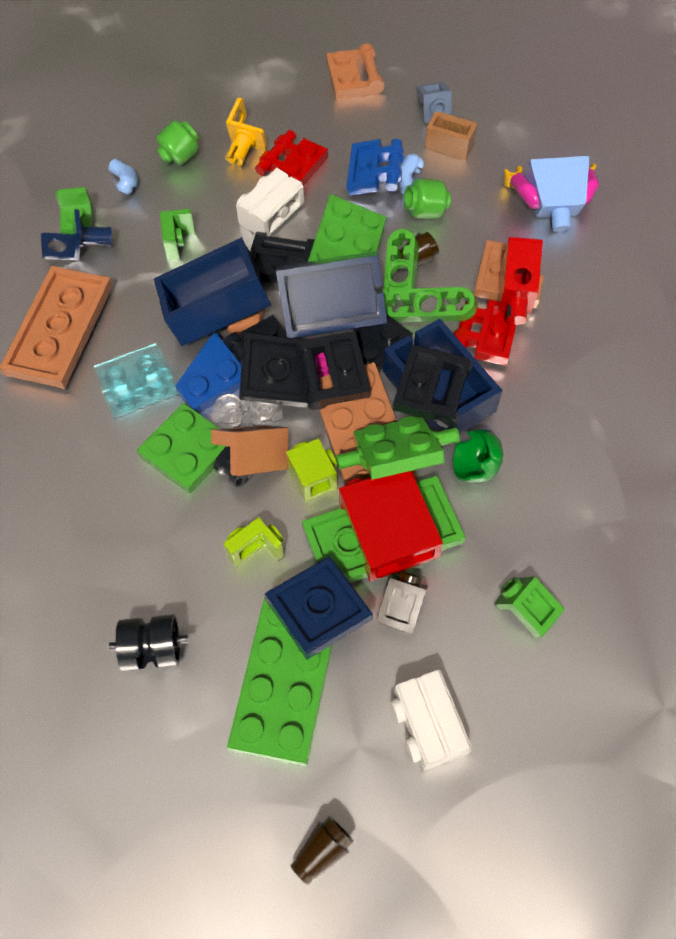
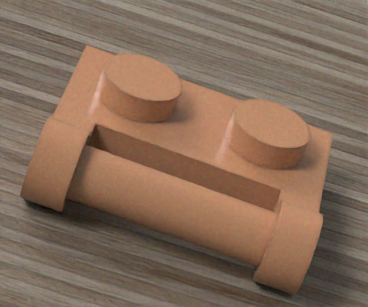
[326,43,385,100]

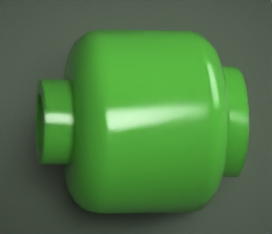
[156,120,200,166]
[404,178,451,220]

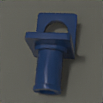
[41,209,112,261]

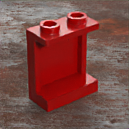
[339,471,443,582]

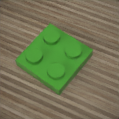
[136,403,226,494]

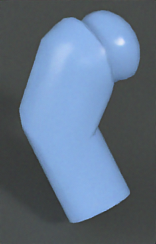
[399,154,424,194]
[109,159,138,195]

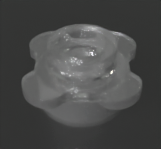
[211,394,250,428]
[246,401,283,426]

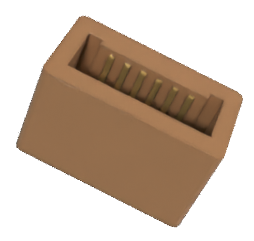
[425,111,477,160]

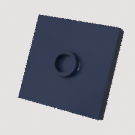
[264,556,373,660]

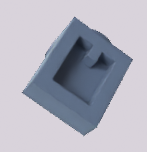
[416,82,452,124]

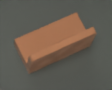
[211,425,288,476]

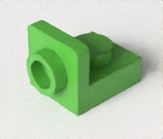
[56,187,94,234]
[160,209,195,261]
[494,576,565,637]

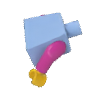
[504,156,599,232]

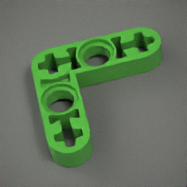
[383,229,478,322]

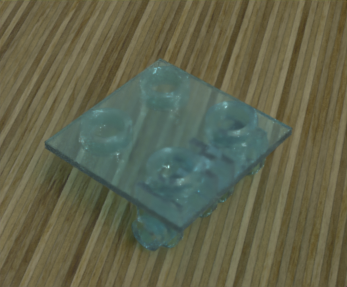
[94,343,179,420]

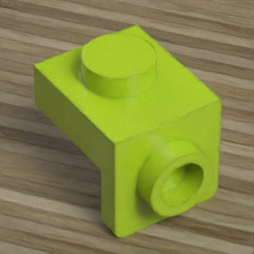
[223,517,284,567]

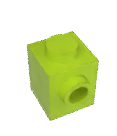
[286,438,337,502]

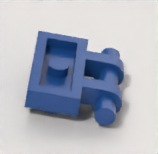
[346,139,404,196]

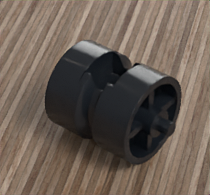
[109,614,188,671]

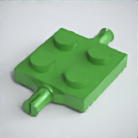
[336,416,460,480]

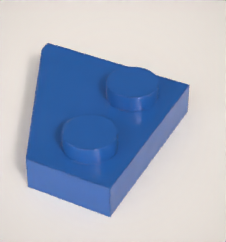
[175,333,241,414]

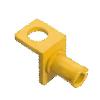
[226,97,267,167]

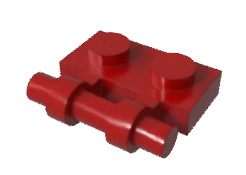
[255,130,328,186]
[453,299,516,366]

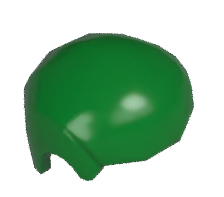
[452,429,504,483]

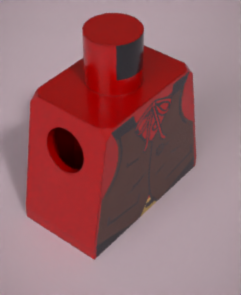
[498,237,543,325]

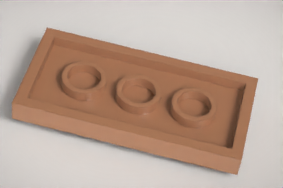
[0,266,113,389]
[318,362,419,485]

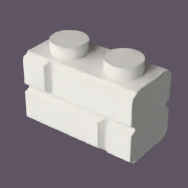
[236,168,304,236]
[390,670,472,771]

